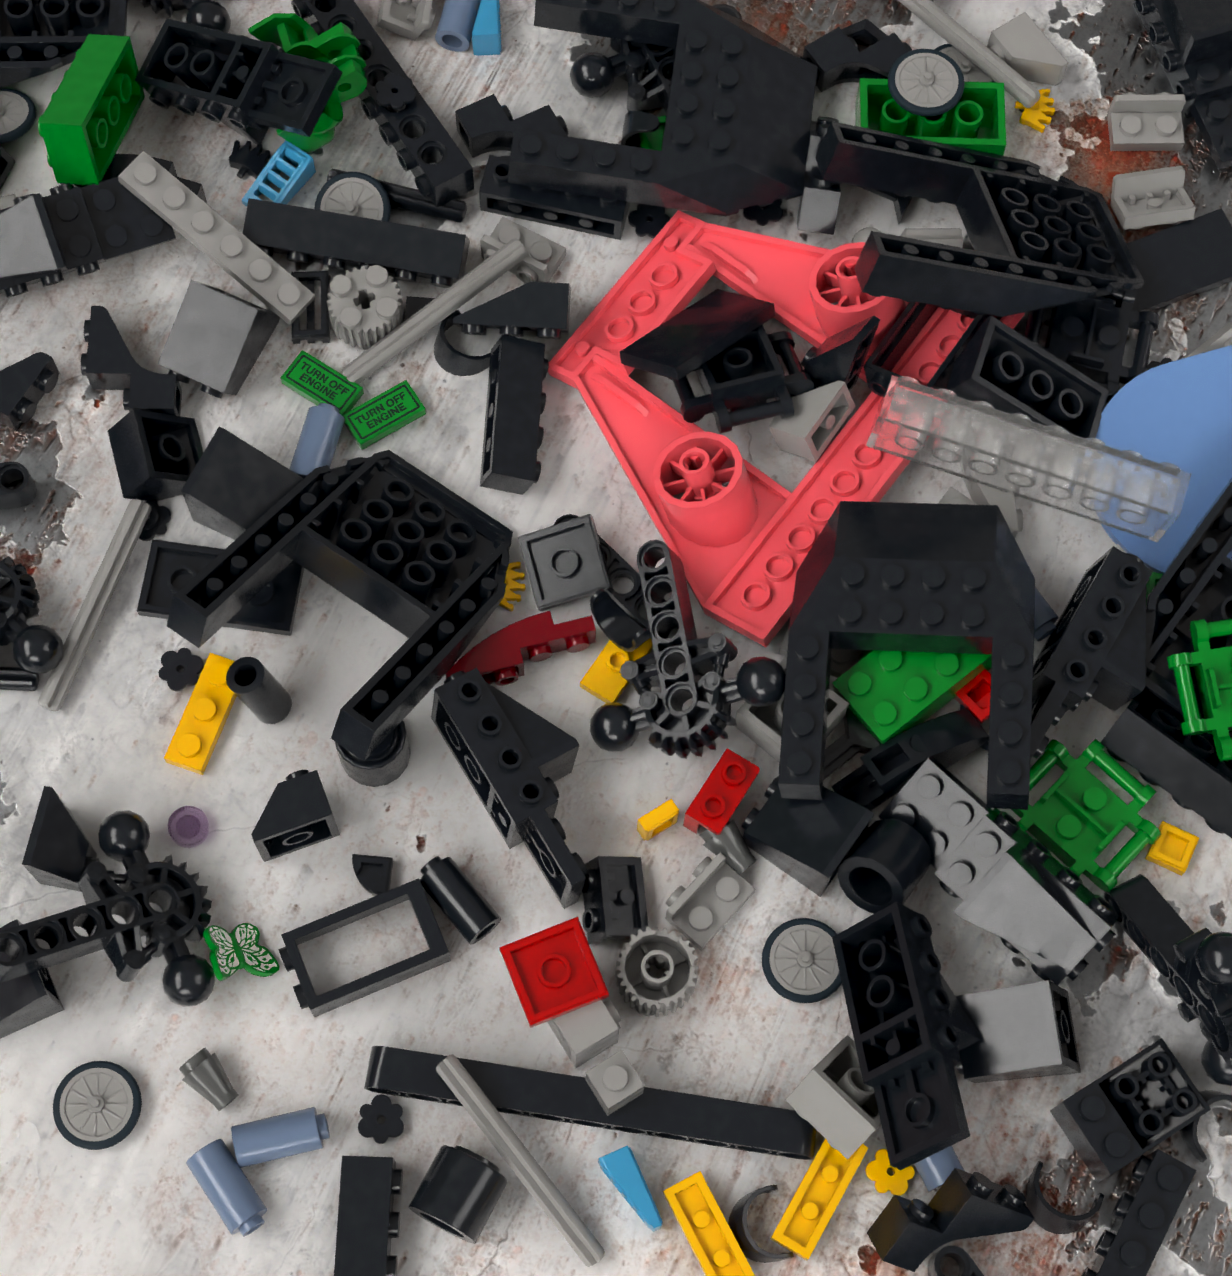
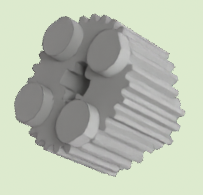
[327,265,405,350]
[615,926,699,1017]

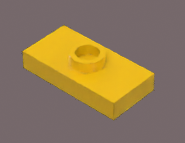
[580,638,653,703]

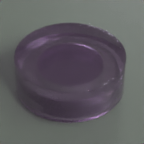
[168,806,209,848]

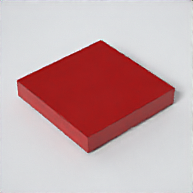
[499,917,609,1028]

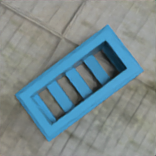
[472,0,502,56]
[242,140,316,206]
[598,1146,663,1232]

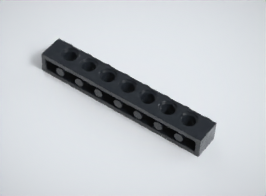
[291,0,474,208]

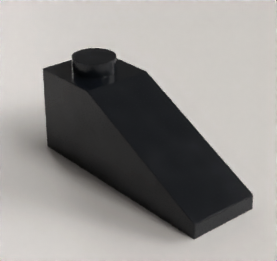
[801,316,880,391]

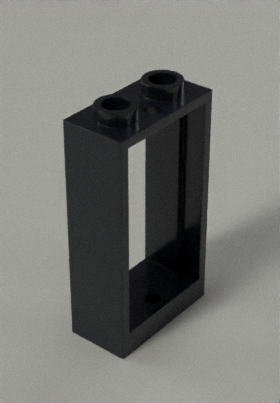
[863,302,1002,415]
[278,878,451,1017]

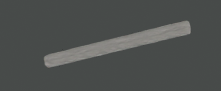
[898,0,1040,108]
[342,239,528,384]
[38,499,151,711]
[436,1054,605,1267]

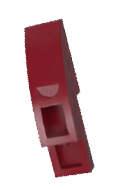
[445,611,596,686]

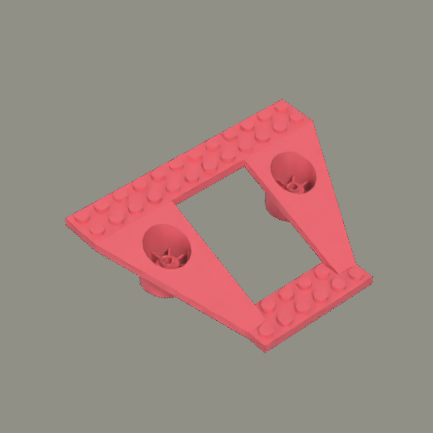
[548,210,1025,647]

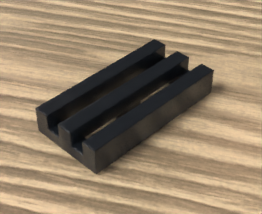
[291,271,330,344]

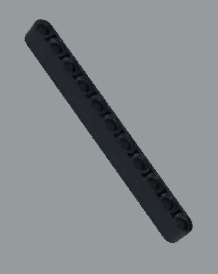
[364,1046,817,1160]

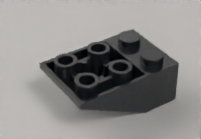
[453,281,571,339]
[1050,1038,1211,1183]

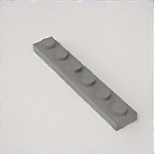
[118,151,315,325]

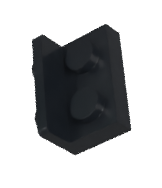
[581,856,648,944]

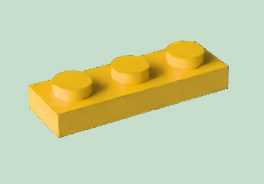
[164,653,237,775]
[770,1138,869,1261]
[663,1171,755,1276]

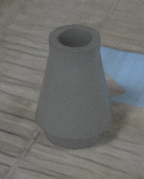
[699,820,756,875]
[179,1048,238,1111]

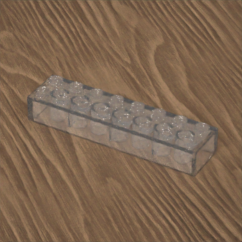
[866,375,1191,542]

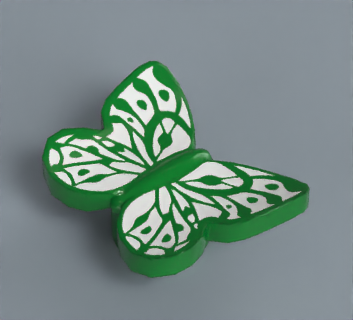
[203,923,279,981]

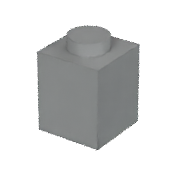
[585,1050,644,1116]

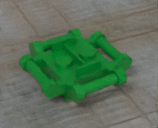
[1167,619,1232,761]
[1011,739,1161,892]

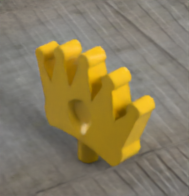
[1015,89,1055,133]
[499,562,526,612]

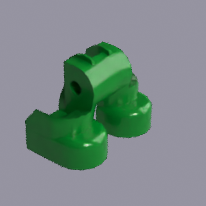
[248,13,367,153]

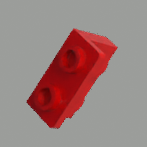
[683,748,760,835]

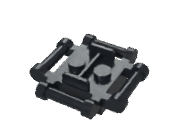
[1024,289,1160,403]
[668,324,814,434]

